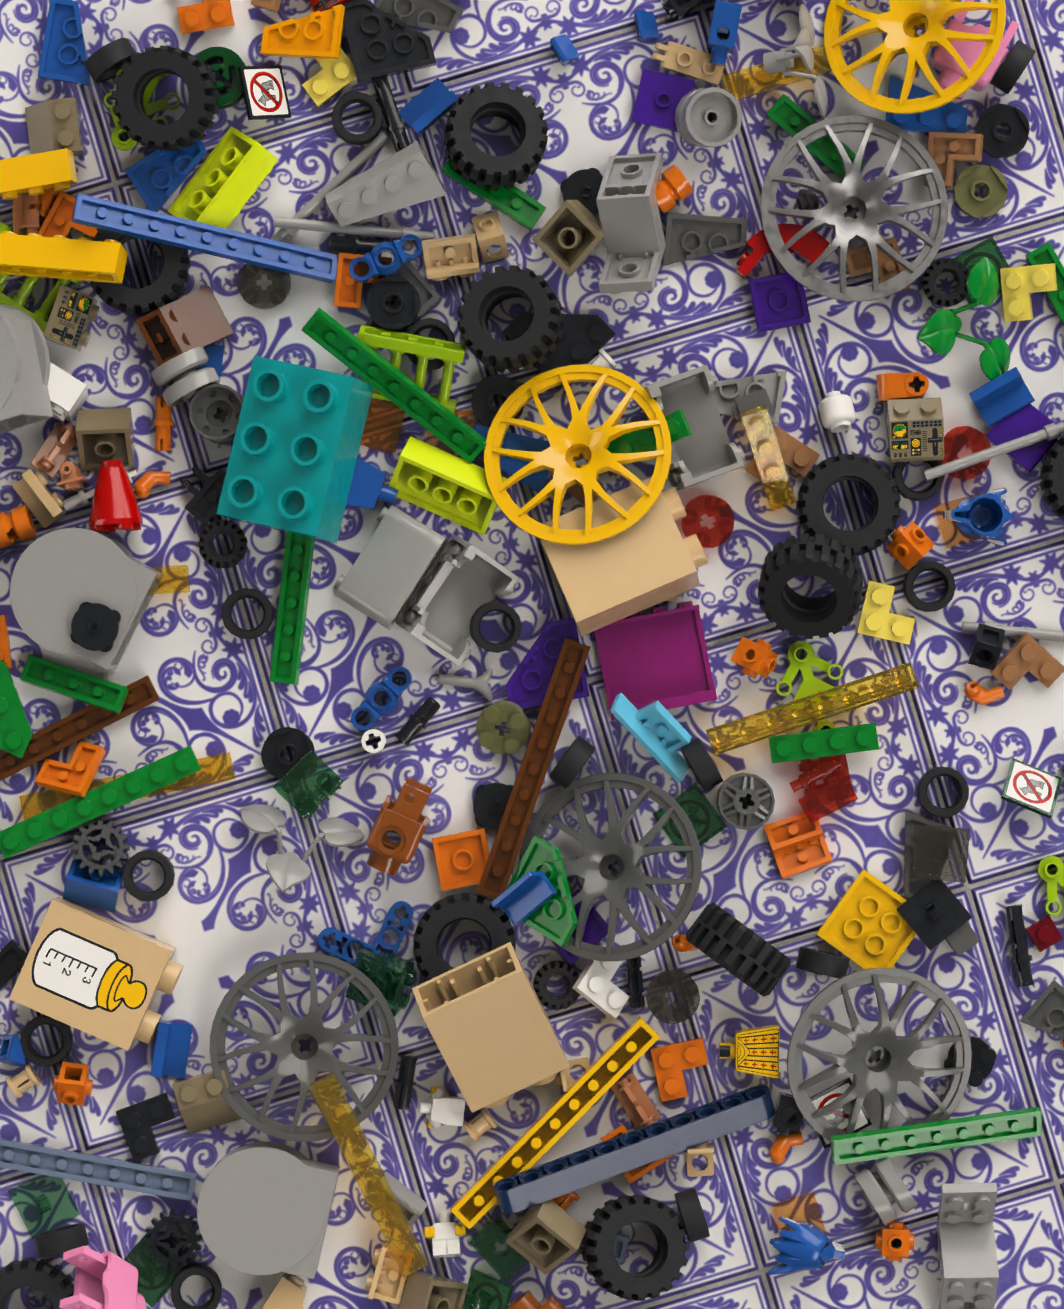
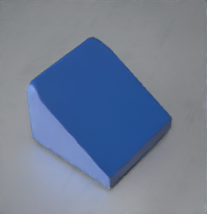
[634,11,659,42]
[550,34,579,66]
[0,1034,26,1066]

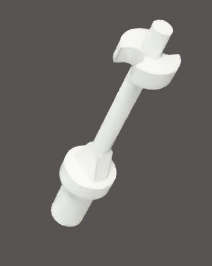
[63,468,138,511]

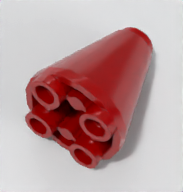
[89,460,143,533]

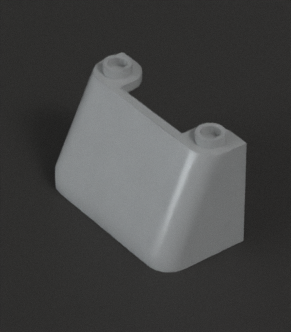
[645,364,745,492]
[333,505,447,630]
[395,535,519,666]

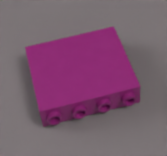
[594,601,717,720]

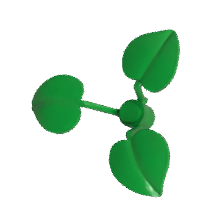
[916,256,1010,381]

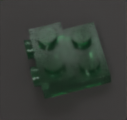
[346,948,417,1017]

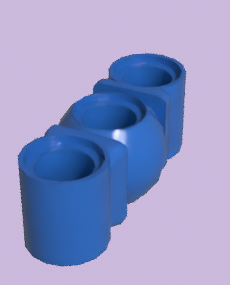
[349,234,422,283]
[351,667,412,730]

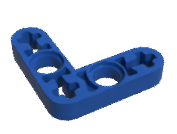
[318,901,413,974]

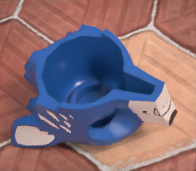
[943,488,1015,547]
[768,1217,845,1275]

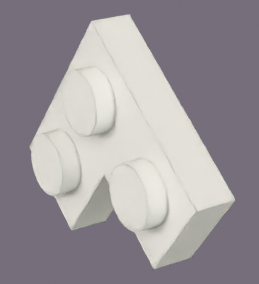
[572,944,629,1019]

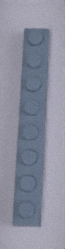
[0,1138,197,1201]

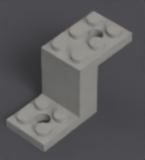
[596,153,666,294]
[936,1183,999,1309]

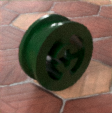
[196,47,246,109]

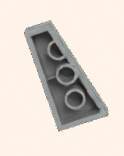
[325,141,447,227]

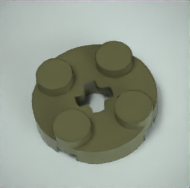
[953,164,1008,219]
[476,700,531,754]

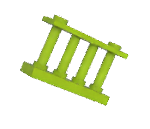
[0,221,82,334]
[357,325,467,413]

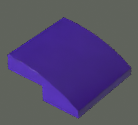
[985,404,1061,473]

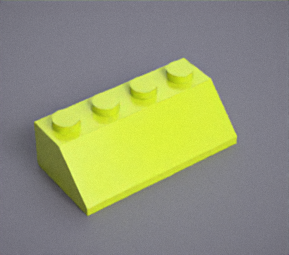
[167,126,278,229]
[389,436,507,535]

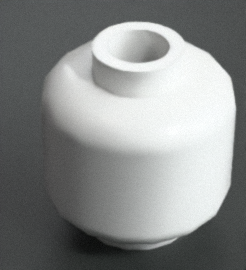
[818,391,856,433]

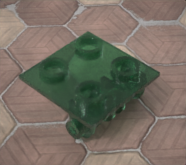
[273,749,344,819]

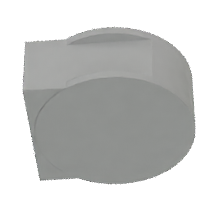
[0,304,53,435]
[10,528,164,670]
[197,1141,340,1279]

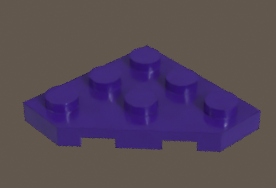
[506,618,590,709]

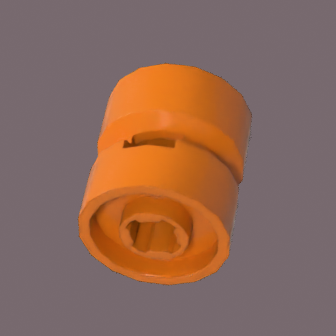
[655,164,694,215]
[0,504,37,549]

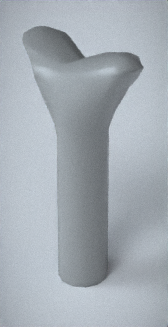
[438,668,493,702]

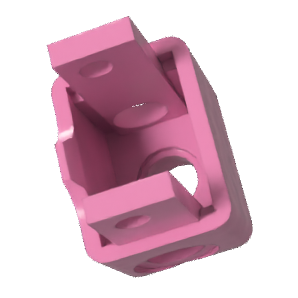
[930,0,1020,100]
[59,1246,145,1309]

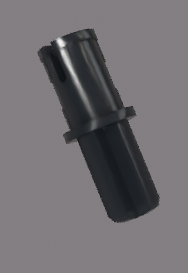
[329,235,383,257]
[395,697,440,746]
[394,1055,418,1110]

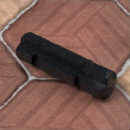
[626,956,645,1008]

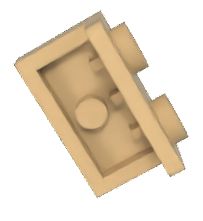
[422,233,480,281]
[13,468,66,528]
[364,1243,414,1305]

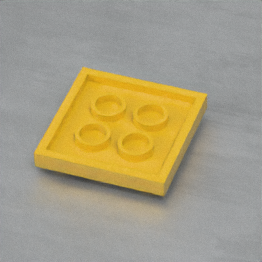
[816,869,916,969]

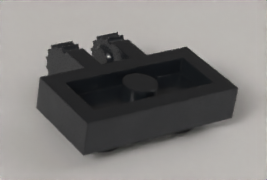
[180,465,226,526]

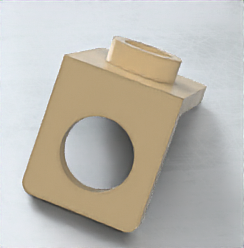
[472,211,509,263]
[556,1057,590,1092]
[686,1142,714,1177]

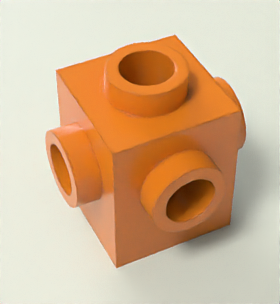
[886,521,935,570]
[731,636,778,679]
[53,1061,93,1106]
[875,1221,914,1261]

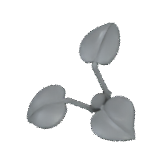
[763,2,828,121]
[239,804,364,893]

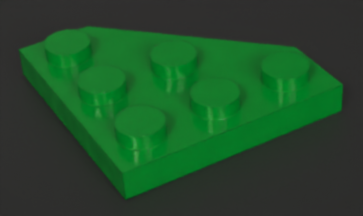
[0,660,34,758]
[506,836,578,947]

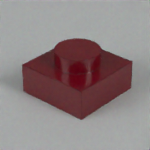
[1025,915,1063,952]

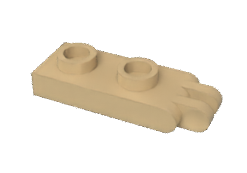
[652,41,727,86]

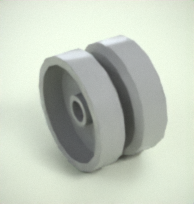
[675,87,742,147]
[151,346,220,408]
[854,1158,917,1226]

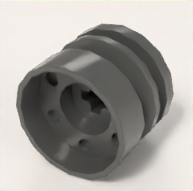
[189,384,244,445]
[716,773,775,830]

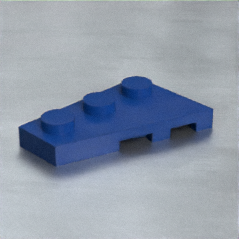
[38,0,92,87]
[886,75,968,134]
[125,140,208,212]
[475,424,551,493]

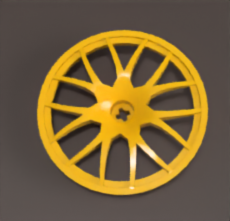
[824,0,1006,114]
[484,364,672,545]

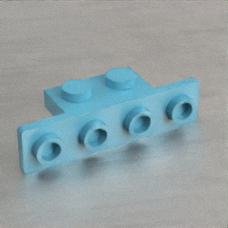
[611,693,692,783]

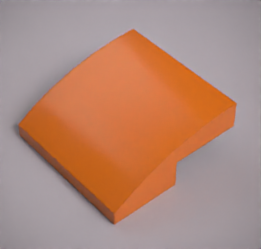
[763,808,833,880]

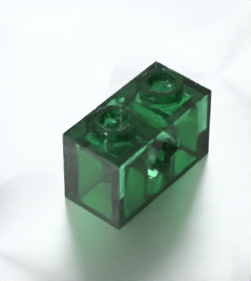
[469,1217,528,1282]

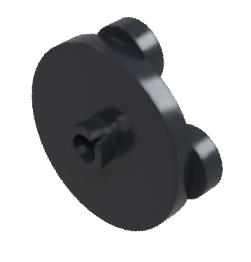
[560,168,603,215]
[71,602,121,652]
[473,783,514,830]
[944,1035,997,1087]

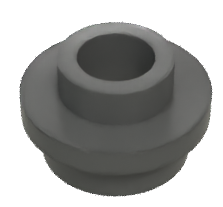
[796,189,819,210]

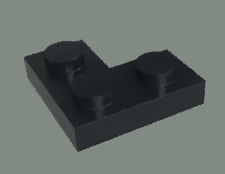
[116,1092,176,1162]

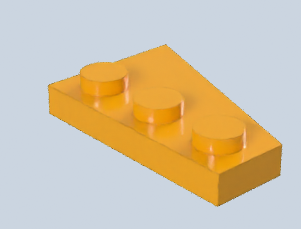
[260,4,345,59]

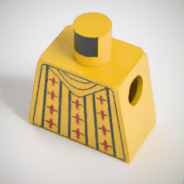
[719,1025,779,1078]

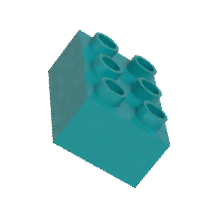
[216,356,374,543]

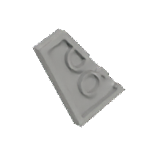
[712,370,787,424]

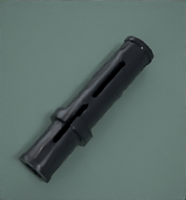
[371,77,410,153]
[1005,904,1034,987]

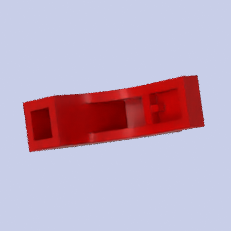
[736,224,830,279]

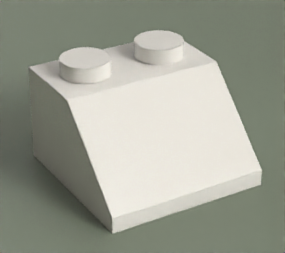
[47,362,88,423]

